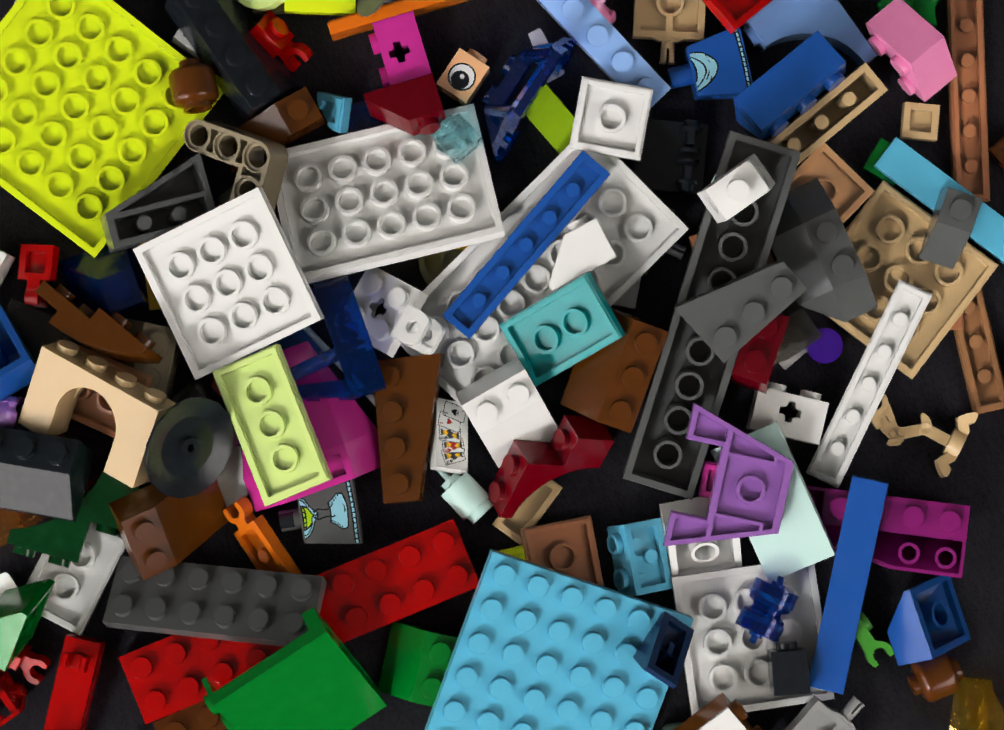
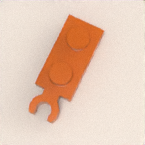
[223,496,302,574]

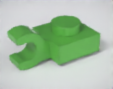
[855,612,894,668]

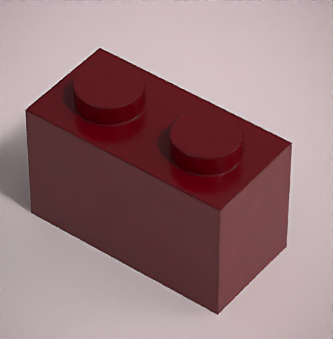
[731,314,790,394]

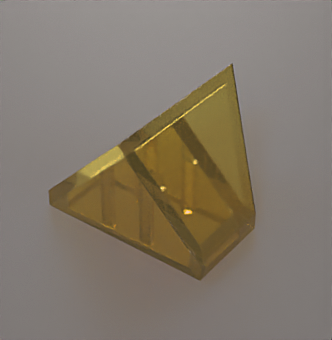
[949,677,1004,730]

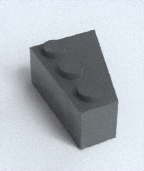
[100,153,215,253]
[674,259,807,363]

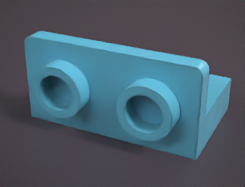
[607,518,673,596]

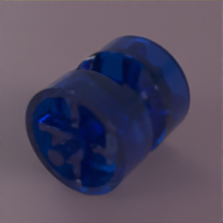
[735,576,799,644]

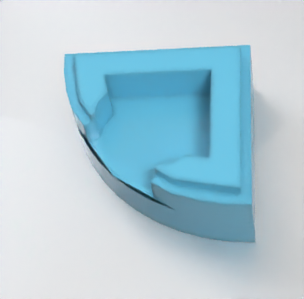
[317,92,352,133]

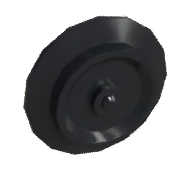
[145,397,234,499]

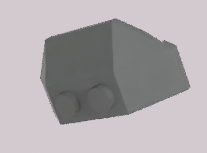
[771,178,878,322]

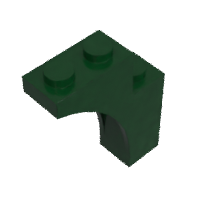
[7,470,139,568]

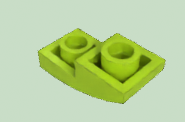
[519,83,575,154]

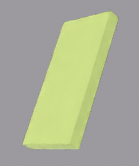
[212,344,333,507]

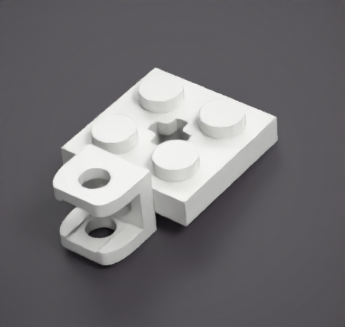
[335,268,445,358]

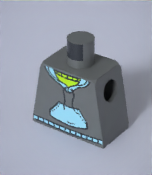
[278,479,364,544]

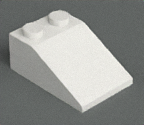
[455,358,558,468]

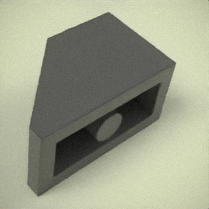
[918,187,983,269]

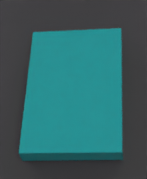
[499,272,626,387]

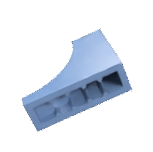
[742,0,877,66]

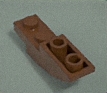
[35,281,163,364]

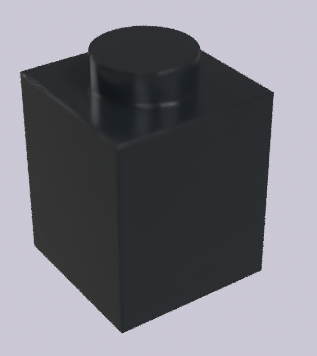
[767,641,810,696]

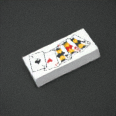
[430,398,468,474]

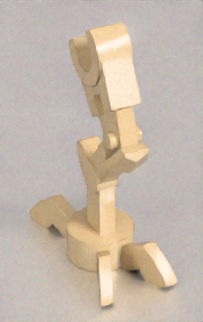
[871,394,978,478]

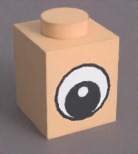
[436,48,490,106]

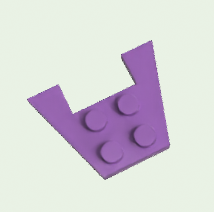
[663,403,794,546]

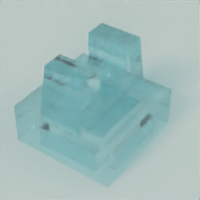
[432,113,483,165]

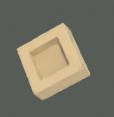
[899,102,940,142]

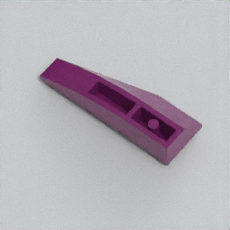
[807,486,970,578]

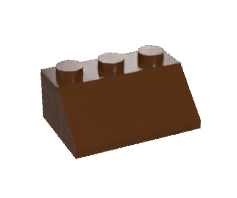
[560,307,668,433]

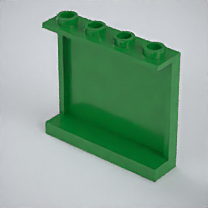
[201,607,387,730]

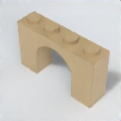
[18,340,177,488]

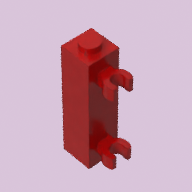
[43,633,106,730]

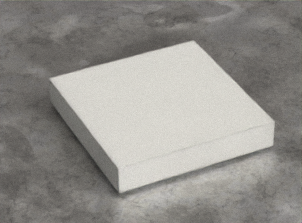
[569,76,653,161]

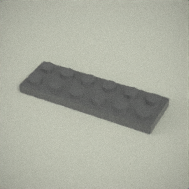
[102,556,327,647]

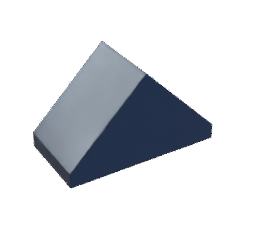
[633,612,694,689]

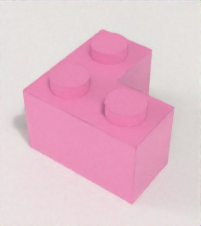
[865,0,957,103]

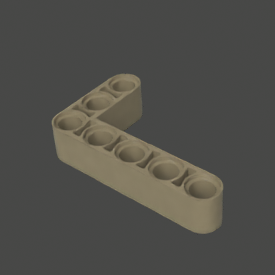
[183,119,288,211]

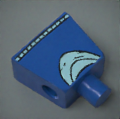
[667,28,753,100]

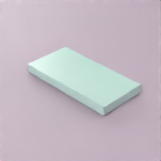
[710,421,836,582]

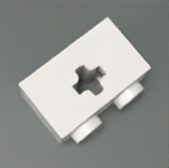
[746,382,829,445]

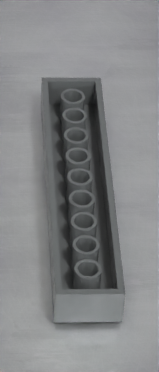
[623,130,801,500]

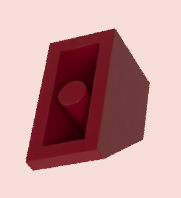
[363,73,448,136]

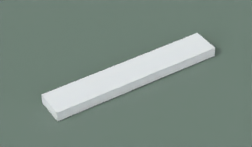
[806,279,932,488]

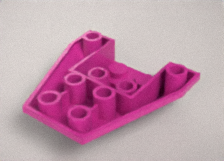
[242,341,381,512]

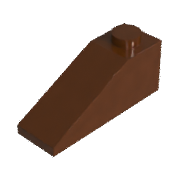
[227,86,326,175]

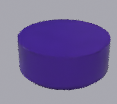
[806,328,843,364]

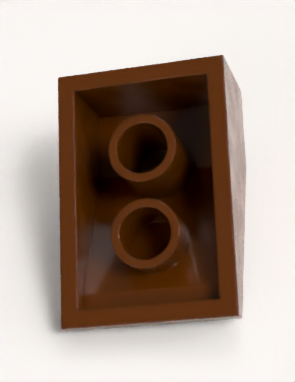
[108,479,228,580]

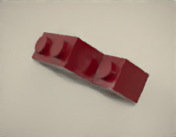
[487,415,614,518]

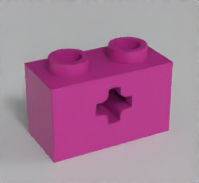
[368,11,432,87]

